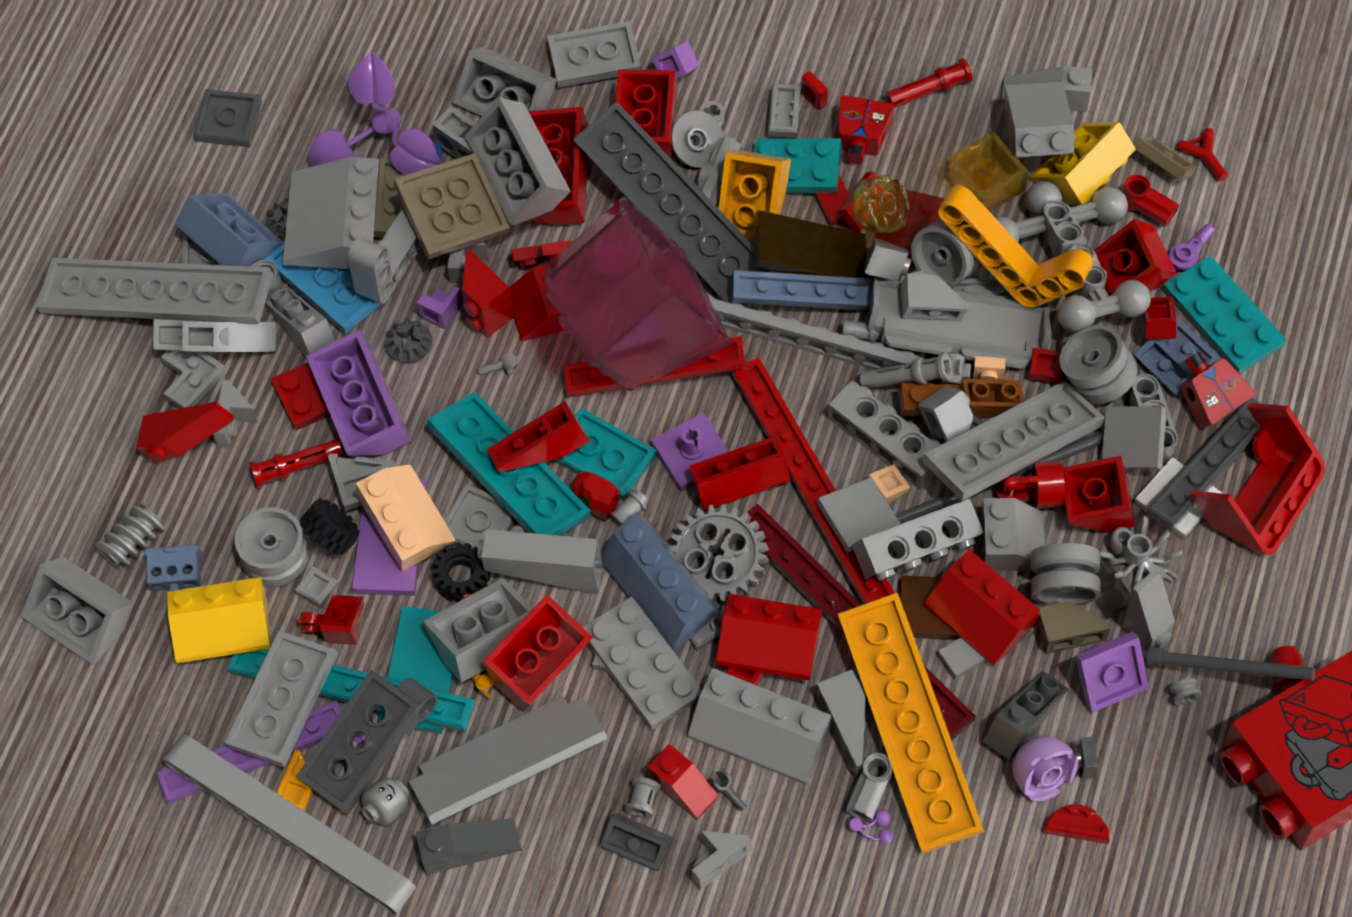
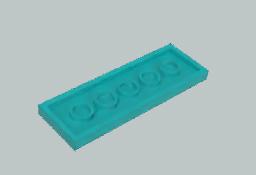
[427,392,591,536]

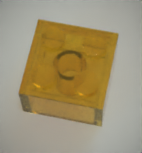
[944,131,1028,212]

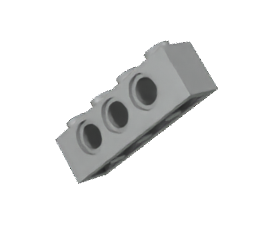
[828,380,941,490]
[852,499,984,581]

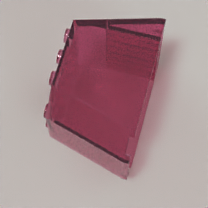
[544,197,732,391]

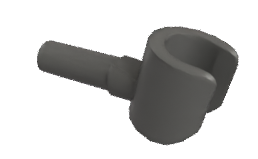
[707,771,747,811]

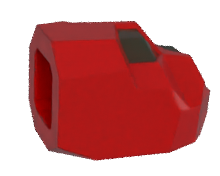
[572,471,620,520]

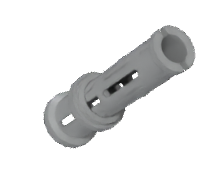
[860,353,953,389]

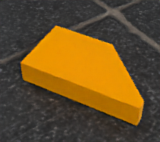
[276,749,314,811]

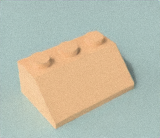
[356,465,456,572]

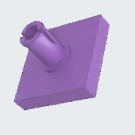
[651,413,729,492]
[1075,631,1149,713]

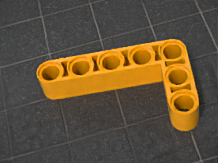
[938,185,1093,308]

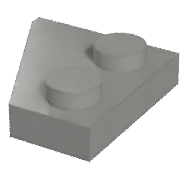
[328,454,396,511]

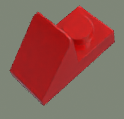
[320,595,364,645]

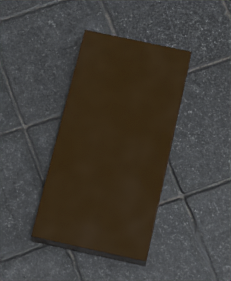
[754,210,867,279]

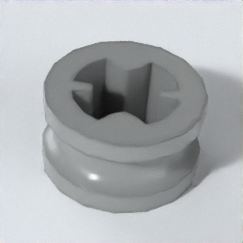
[699,101,724,127]
[1169,678,1202,705]

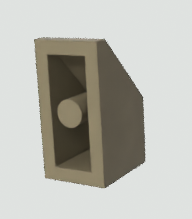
[1036,601,1110,654]

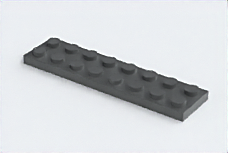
[573,101,770,303]

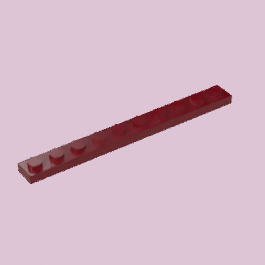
[747,504,976,740]

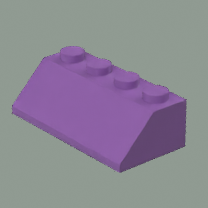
[306,330,412,456]

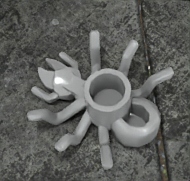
[1100,515,1182,589]

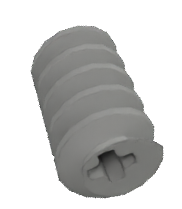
[95,504,165,570]

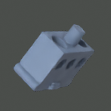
[143,544,203,591]

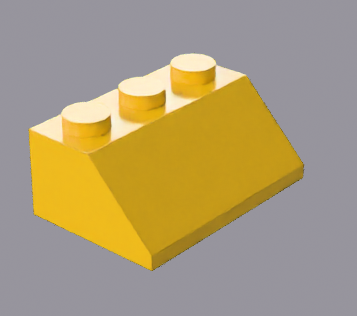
[1029,122,1136,205]
[167,577,271,664]

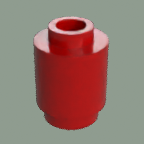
[1270,646,1304,692]

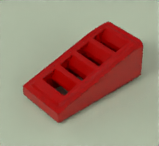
[1144,297,1177,339]

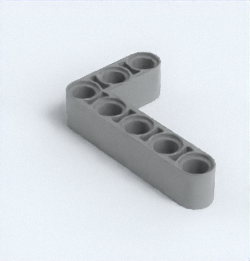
[348,207,422,304]

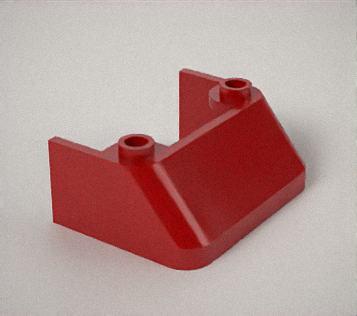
[1189,403,1325,555]

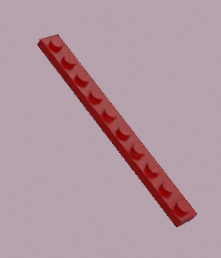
[732,357,895,605]

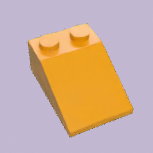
[718,149,791,246]

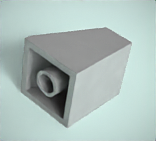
[1004,80,1074,157]

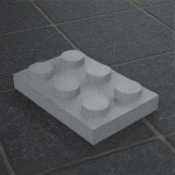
[547,21,641,88]

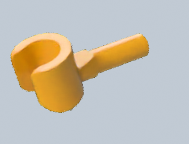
[471,673,498,699]

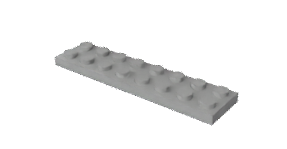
[36,258,273,324]

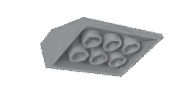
[283,157,379,269]

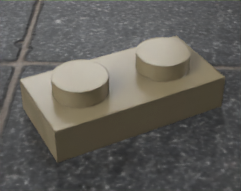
[1135,136,1197,180]

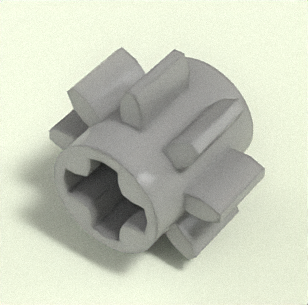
[934,354,971,385]

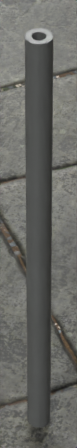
[895,430,1104,524]

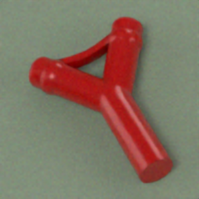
[1177,128,1228,181]

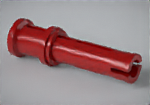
[886,58,973,108]
[249,438,344,488]

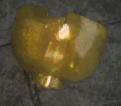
[851,174,909,234]

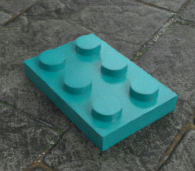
[754,138,842,193]

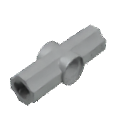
[697,136,742,207]

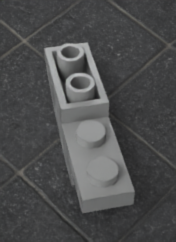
[153,319,277,352]

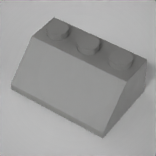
[453,47,557,116]
[21,556,135,665]
[423,578,533,683]

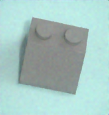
[981,498,1045,571]

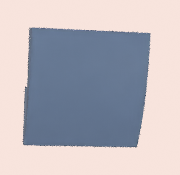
[1133,318,1221,396]

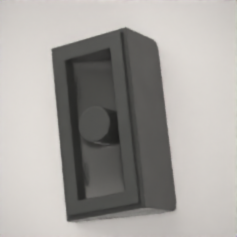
[599,813,674,872]

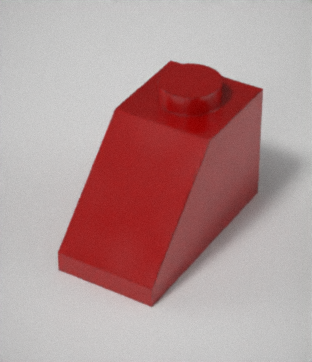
[647,744,718,820]

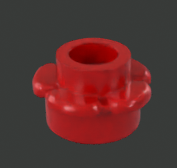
[296,612,324,635]

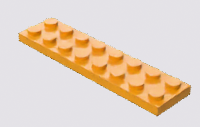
[838,593,984,854]

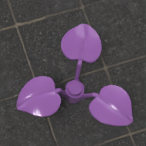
[309,52,442,175]

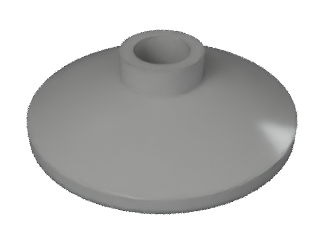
[671,110,724,168]

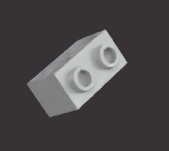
[432,106,476,159]

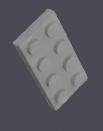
[583,596,702,731]
[225,631,338,768]

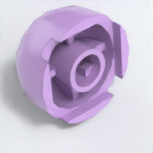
[1012,735,1079,802]

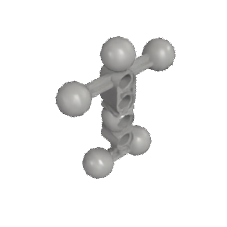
[995,181,1151,333]

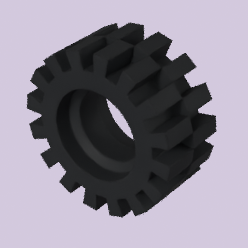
[300,499,360,556]
[432,542,490,603]

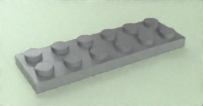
[923,381,1105,501]

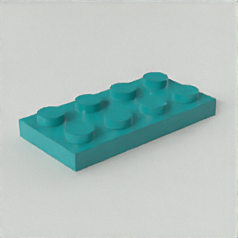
[1163,255,1287,374]

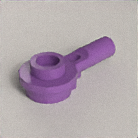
[1169,224,1214,272]

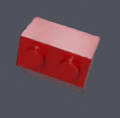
[1094,219,1177,296]
[462,250,514,338]
[509,260,579,342]
[1063,456,1136,532]

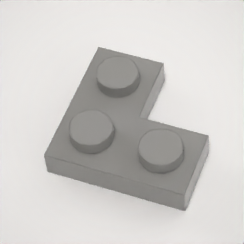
[161,350,227,409]

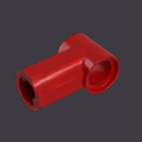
[1122,174,1180,227]

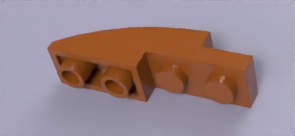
[898,379,1024,419]

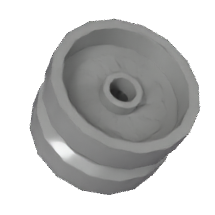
[911,217,983,287]
[1059,325,1138,404]
[235,507,309,587]
[1030,543,1101,605]

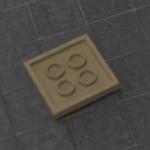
[393,153,510,259]

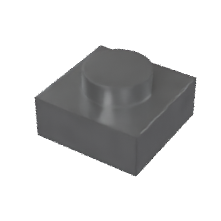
[1073,736,1098,779]

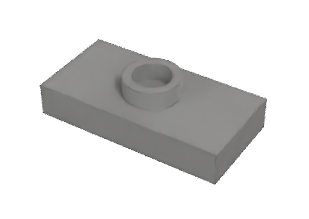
[768,84,801,138]

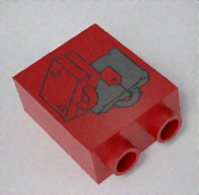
[1220,650,1352,851]

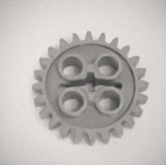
[669,504,769,605]

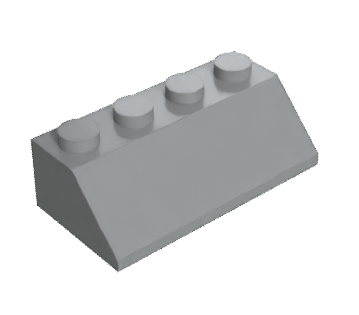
[465,97,571,225]
[688,668,831,785]

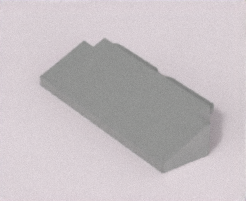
[868,277,1051,369]
[409,696,608,824]

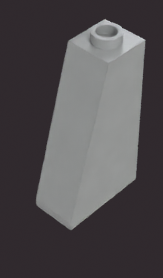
[477,529,604,594]

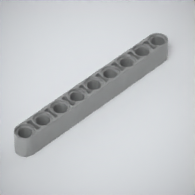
[162,733,416,915]

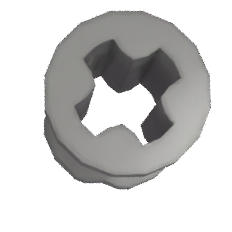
[625,777,661,819]

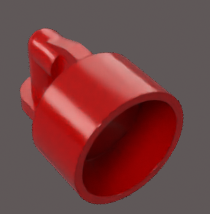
[996,461,1065,509]

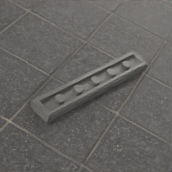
[1146,398,1261,532]

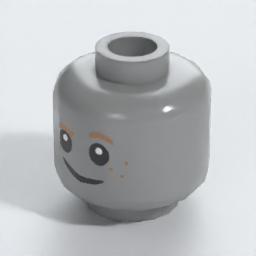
[361,778,410,826]

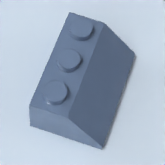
[175,192,284,266]

